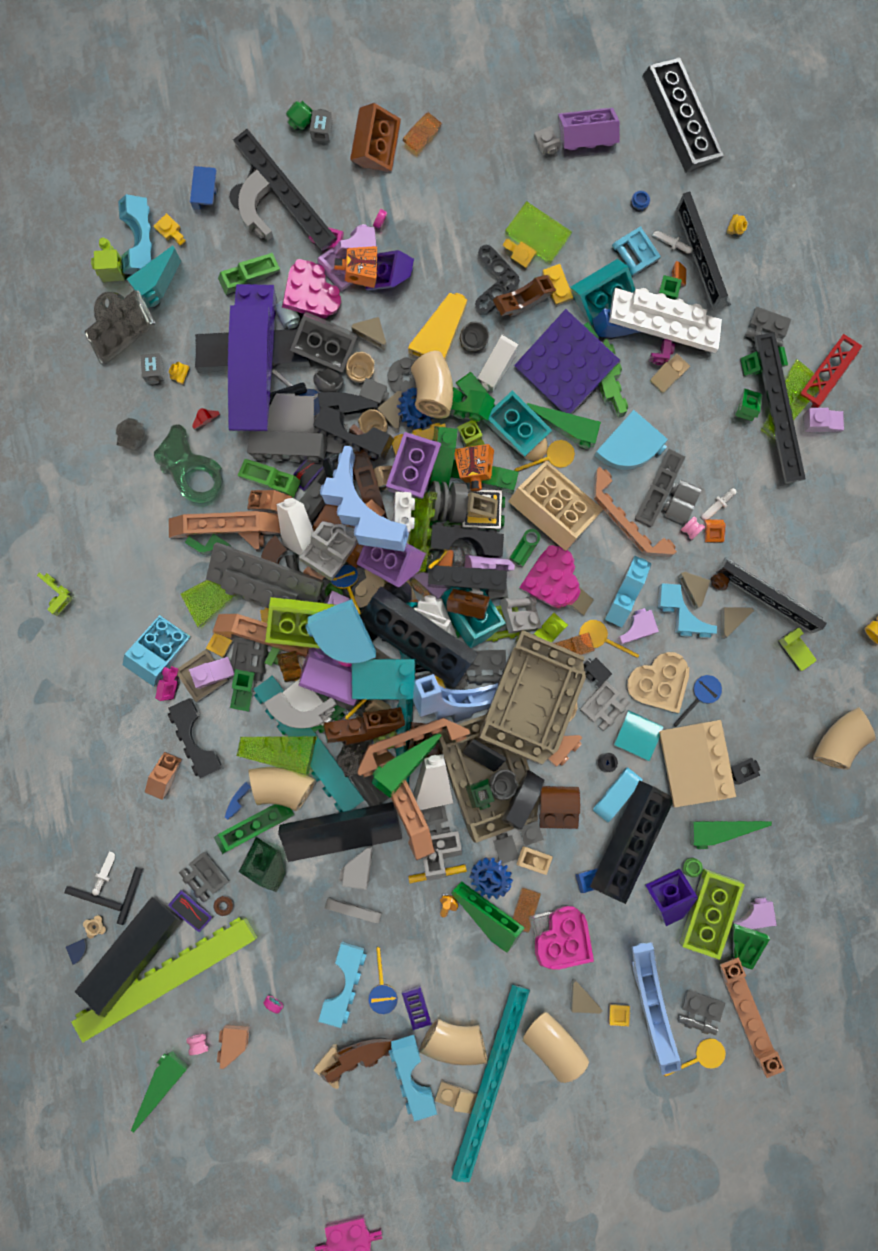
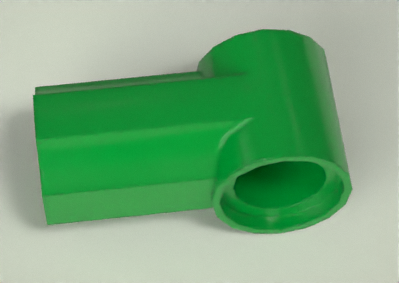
[509,529,540,567]

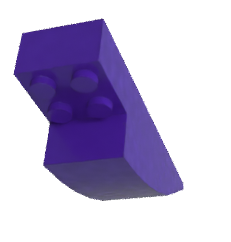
[228,284,277,431]

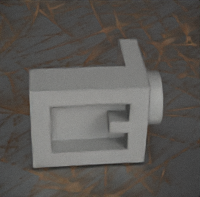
[534,126,561,155]

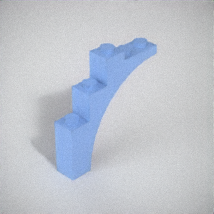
[320,446,409,551]
[413,674,499,723]
[632,942,681,1075]

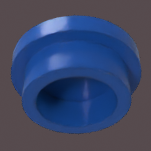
[631,191,650,210]

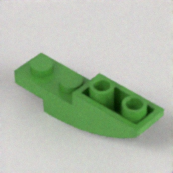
[599,339,628,418]

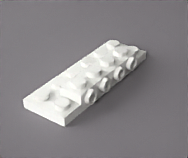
[609,288,721,353]

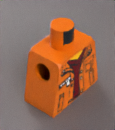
[334,246,377,288]
[455,444,494,491]

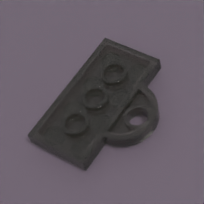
[84,290,155,364]

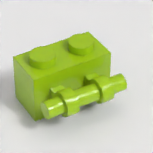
[91,237,125,282]

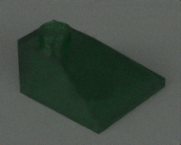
[239,837,285,892]

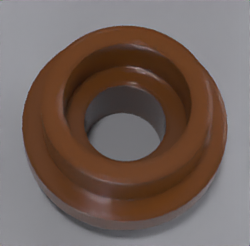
[711,573,729,590]
[213,896,233,916]

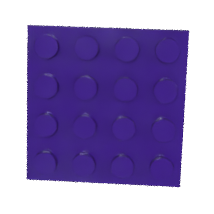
[514,309,621,414]

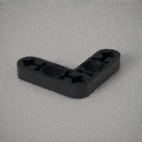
[475,245,520,315]

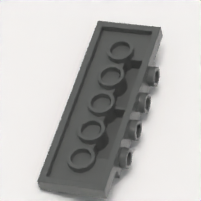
[206,542,324,608]

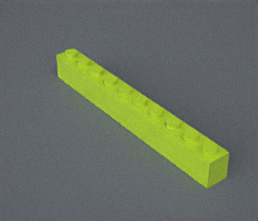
[71,917,257,1043]

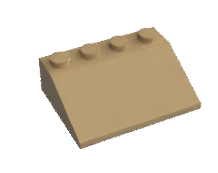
[508,460,604,551]
[659,720,736,808]

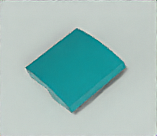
[613,710,663,761]

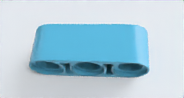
[593,767,643,823]

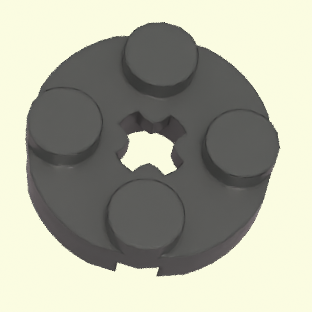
[387,357,417,396]

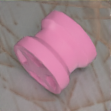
[681,517,705,540]
[186,1034,208,1055]

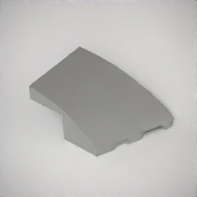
[268,393,314,433]
[299,522,358,581]

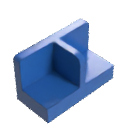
[190,166,217,210]

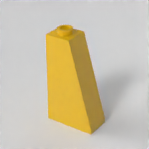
[408,293,467,360]

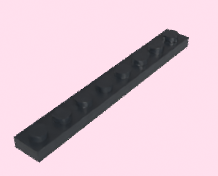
[233,129,337,252]
[755,332,806,484]

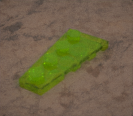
[762,359,824,439]
[409,492,438,574]
[180,580,237,628]
[236,736,317,775]

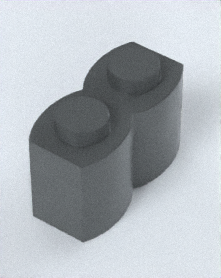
[663,480,702,525]

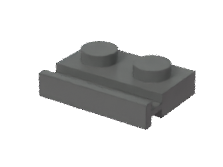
[350,773,389,806]

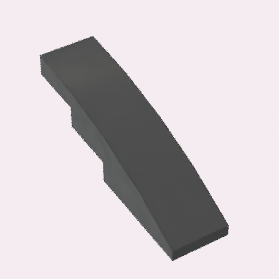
[635,448,686,526]

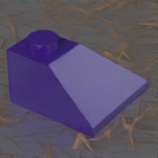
[366,250,414,291]
[645,869,698,926]

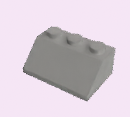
[339,846,373,889]

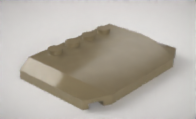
[478,630,586,765]
[436,714,540,843]

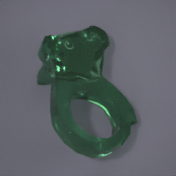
[153,424,222,503]

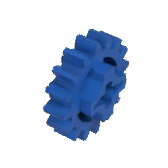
[397,387,434,429]
[470,857,513,899]

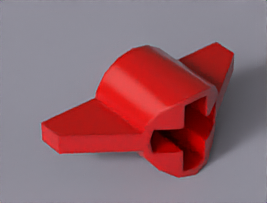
[192,408,220,429]

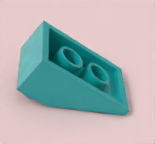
[127,245,181,309]
[484,390,552,457]
[352,658,415,699]

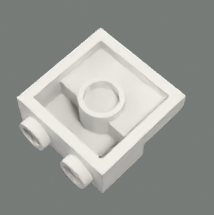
[393,492,415,533]

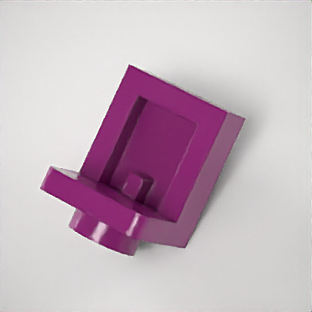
[649,338,675,365]

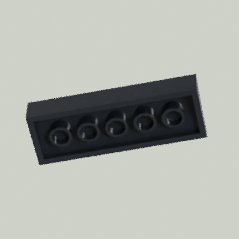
[642,58,724,173]
[677,191,731,310]
[195,329,310,373]
[716,557,827,633]
[360,587,479,688]
[590,780,673,904]
[278,802,402,862]
[74,897,182,1017]

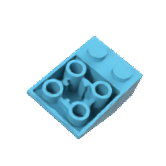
[122,615,191,687]

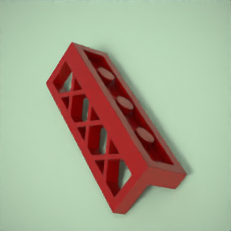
[800,334,862,408]

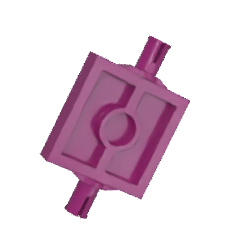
[315,1217,383,1251]

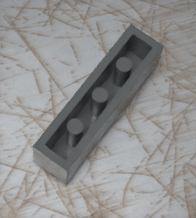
[247,431,328,463]

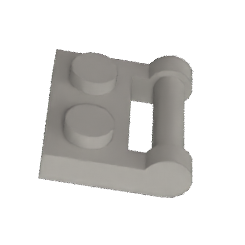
[501,596,542,633]

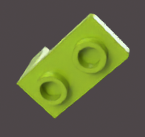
[37,572,72,616]
[778,628,816,671]

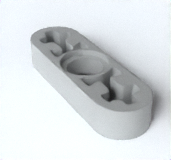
[325,898,382,923]

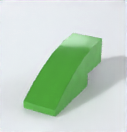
[218,253,280,295]
[237,459,301,498]

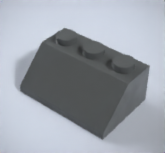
[290,312,358,373]

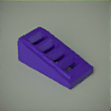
[402,986,432,1030]

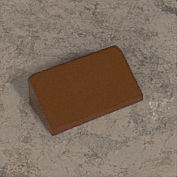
[447,588,490,619]

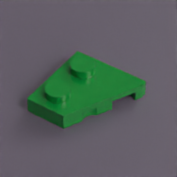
[733,924,770,970]

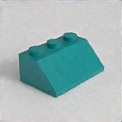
[570,259,636,325]
[441,588,506,648]

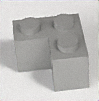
[423,831,462,881]

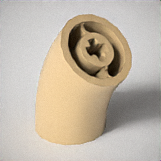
[411,351,453,419]
[813,707,876,770]
[249,767,316,811]
[523,1013,589,1083]
[419,1019,487,1066]

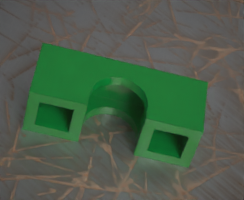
[448,387,495,422]

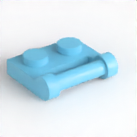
[612,226,661,276]

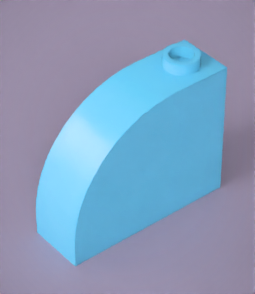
[594,410,668,470]
[306,599,376,663]

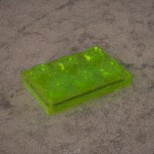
[505,201,572,264]

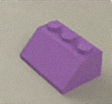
[558,108,620,150]
[386,432,441,498]
[357,543,426,587]
[298,647,356,706]

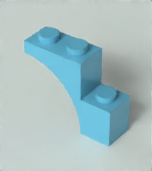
[605,555,652,627]
[658,583,717,638]

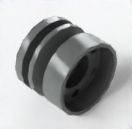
[427,481,468,523]

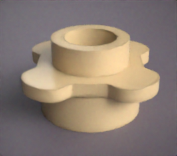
[83,916,106,938]

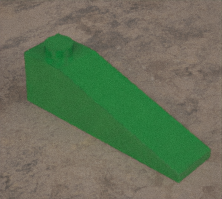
[527,403,601,449]
[427,426,458,496]
[450,459,519,494]
[372,733,442,798]
[213,804,294,855]
[690,821,772,849]
[451,882,525,953]
[131,1051,189,1133]

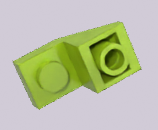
[457,420,485,447]
[533,612,568,643]

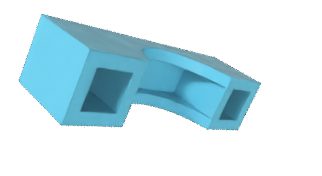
[118,194,152,275]
[318,942,367,1028]
[389,1035,437,1121]

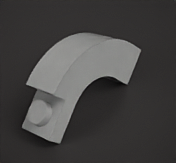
[238,170,273,241]
[264,692,337,728]

